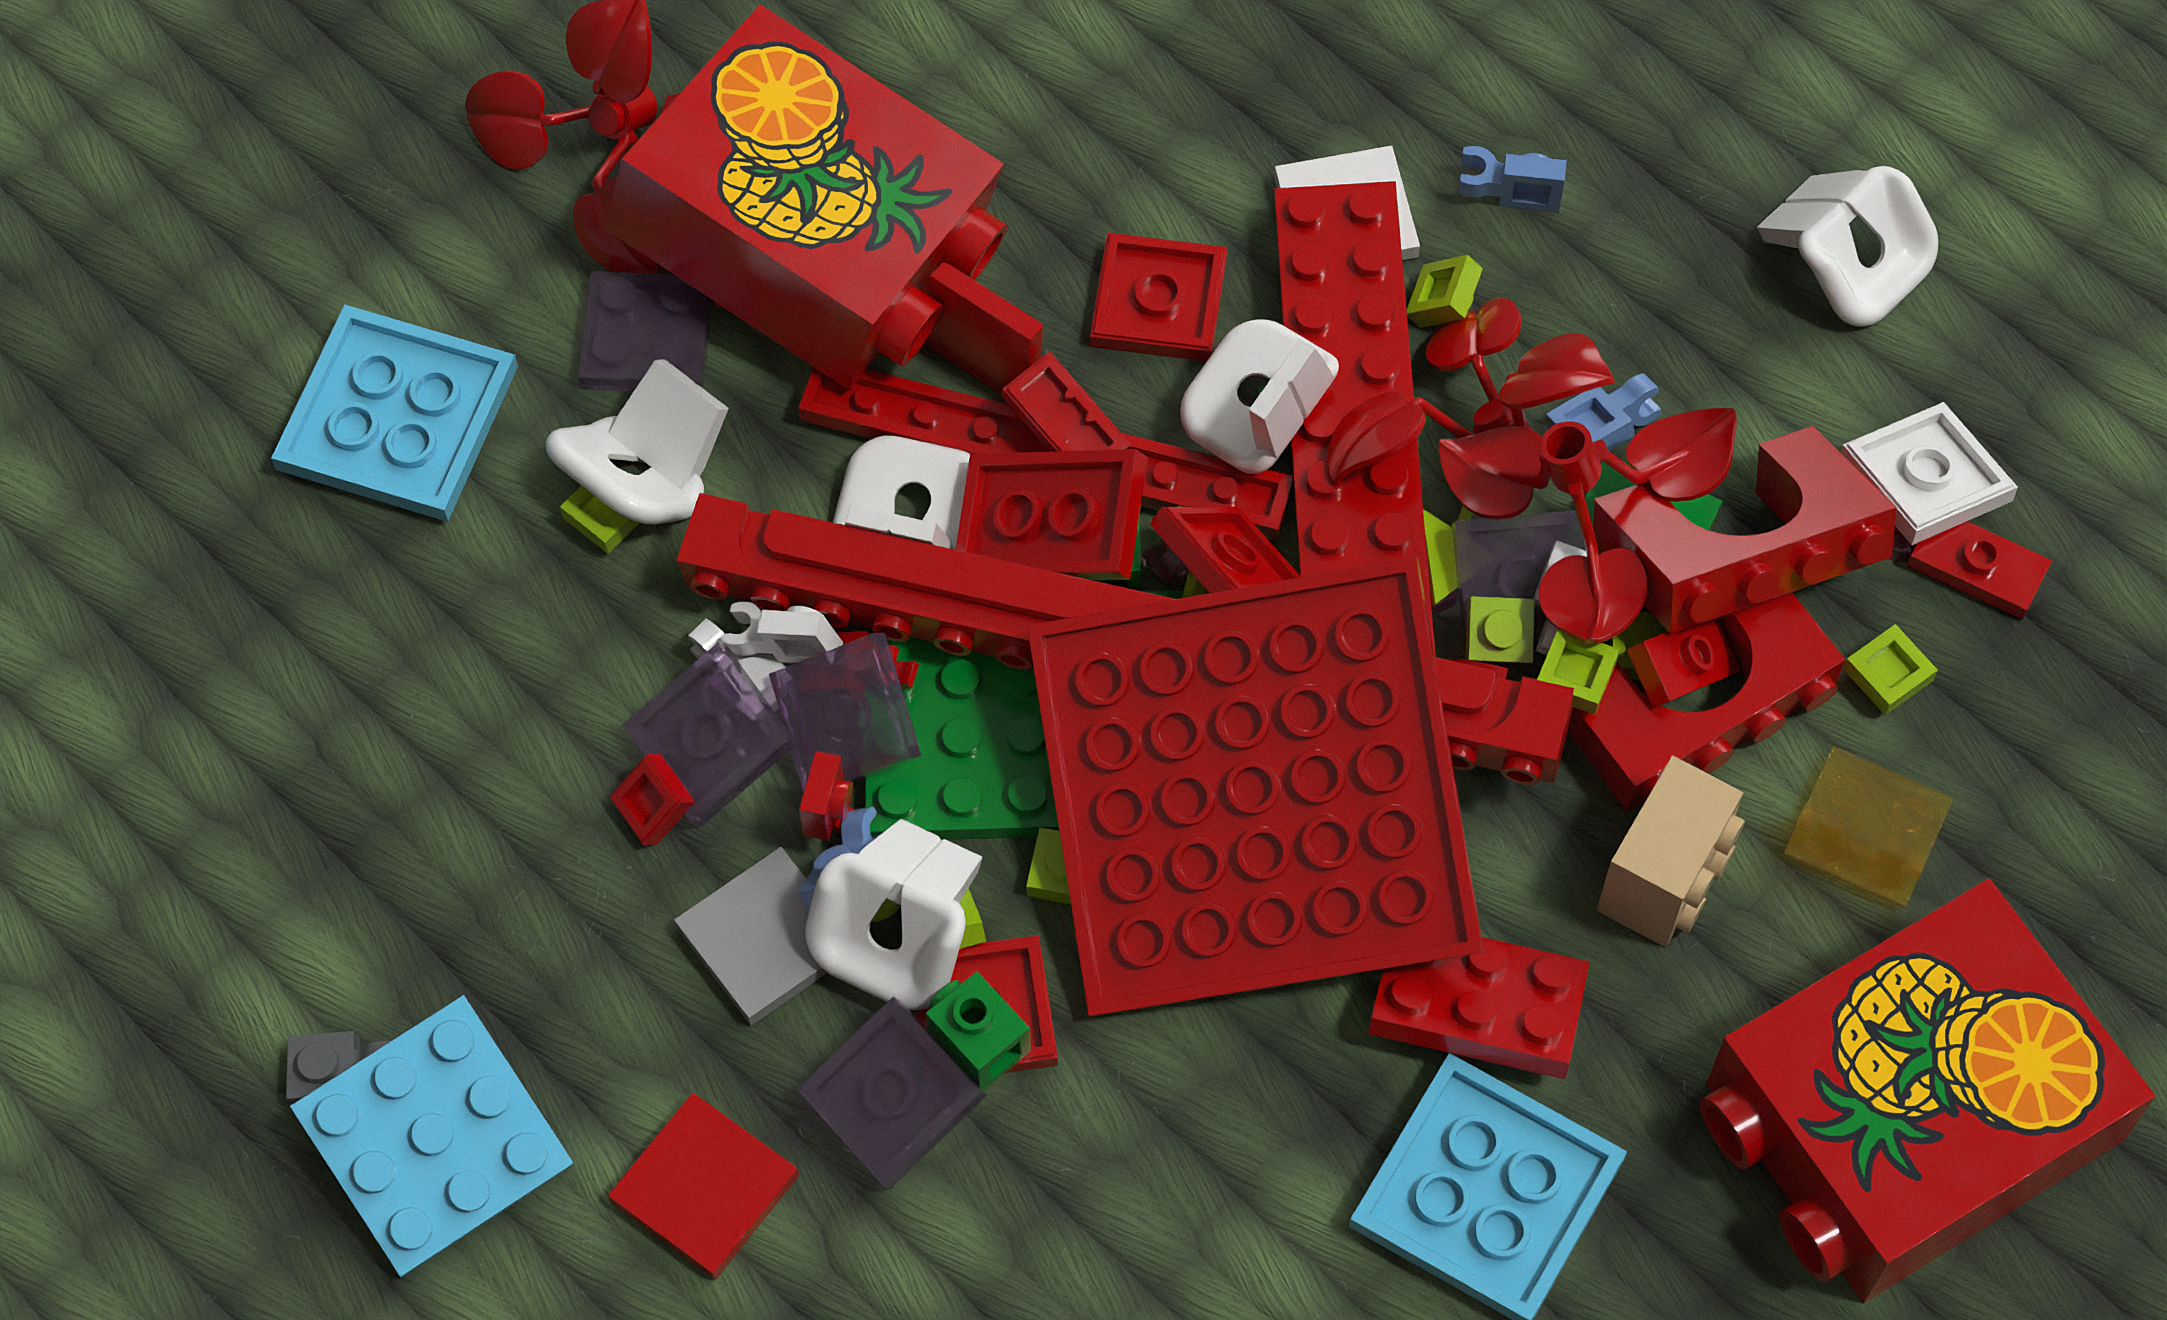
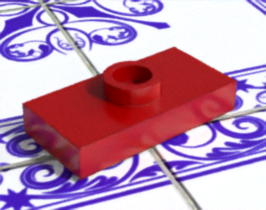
[1001,351,1131,452]
[1907,521,2052,620]
[1627,618,1741,708]

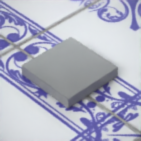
[674,847,827,1026]

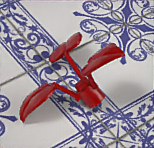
[465,0,663,280]
[1327,297,1615,485]
[1439,408,1737,644]

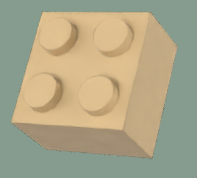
[1596,755,1745,948]

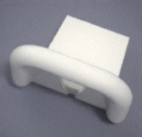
[1757,166,1938,327]
[1180,319,1339,474]
[546,359,729,525]
[833,436,970,550]
[805,819,982,1010]

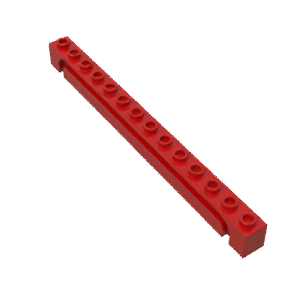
[676,493,1574,785]

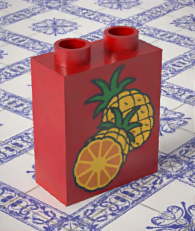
[605,4,1008,391]
[1700,878,2156,1303]

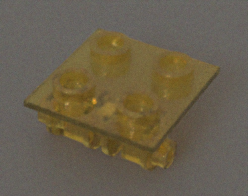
[1783,746,1954,909]

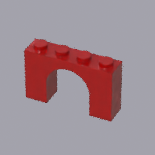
[1593,426,1897,634]
[1567,592,1846,812]

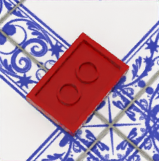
[955,449,1148,580]
[1368,937,1590,1080]

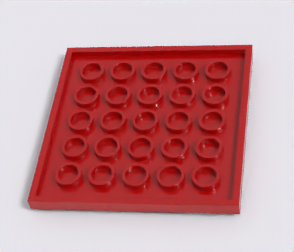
[1027,557,1485,1016]

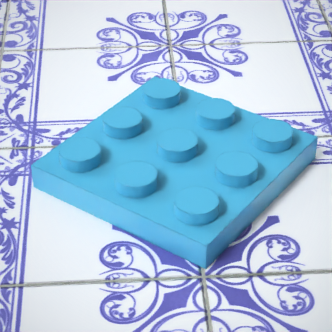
[271,304,518,522]
[290,995,574,1278]
[1349,1053,1627,1320]

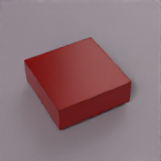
[609,753,695,846]

